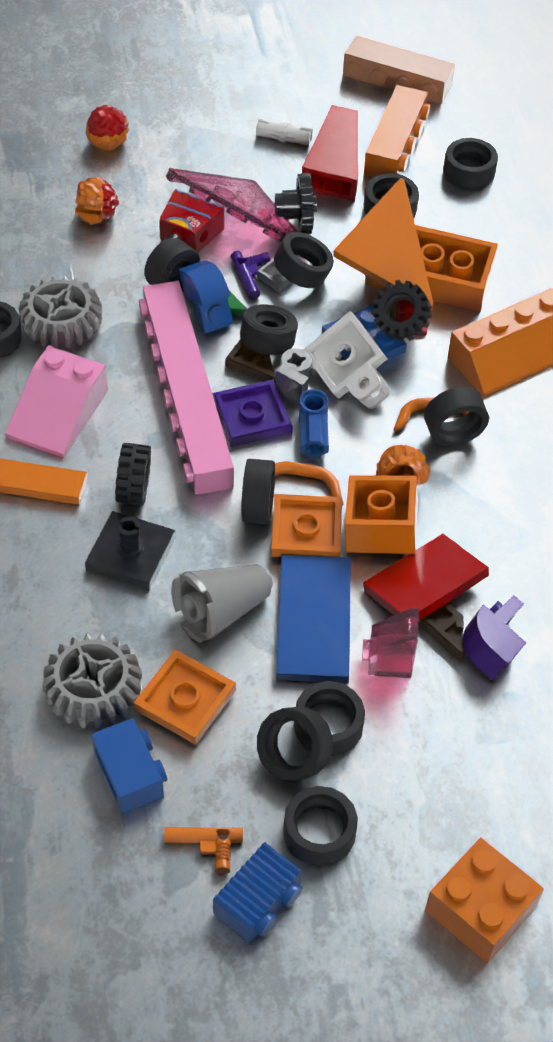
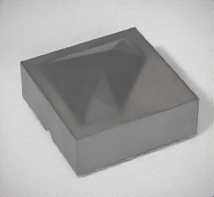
[257,259,291,293]
[276,364,309,404]

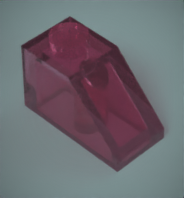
[362,608,419,678]

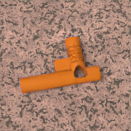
[164,827,243,875]

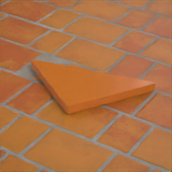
[333,178,433,311]

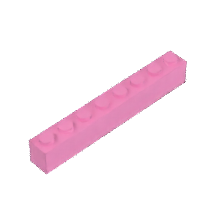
[139,281,234,495]

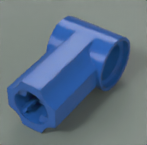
[299,389,329,458]

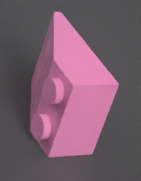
[5,346,108,458]

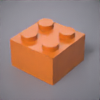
[344,475,418,554]
[425,837,544,964]

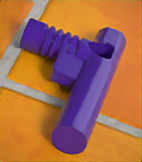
[230,251,270,299]

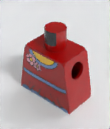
[159,189,225,253]

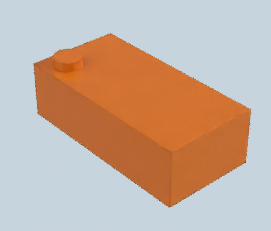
[365,225,498,312]

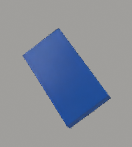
[276,554,351,683]

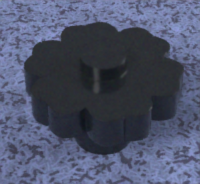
[275,173,317,234]

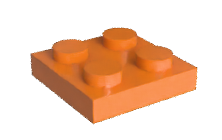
[271,494,342,557]
[133,649,236,745]

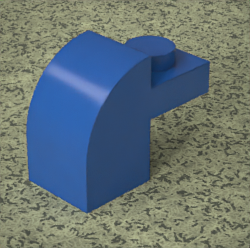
[178,260,234,333]

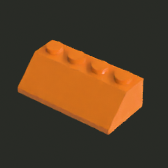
[447,287,553,398]

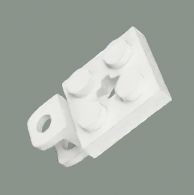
[303,311,390,409]

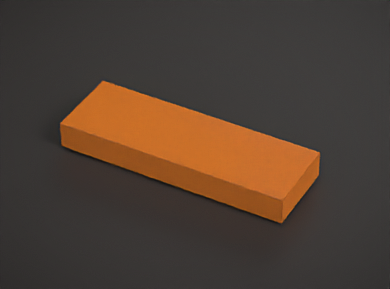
[0,458,88,505]

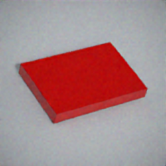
[363,533,489,628]

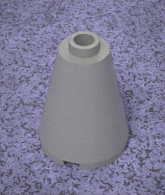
[171,564,273,642]

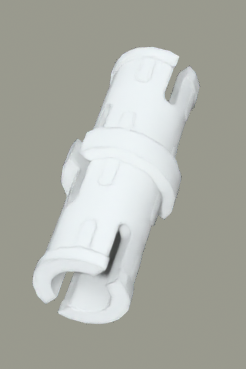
[255,118,313,146]

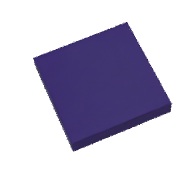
[213,380,293,447]

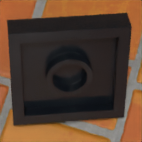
[85,511,176,591]

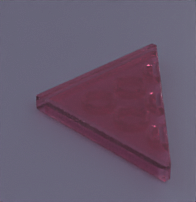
[165,168,298,243]

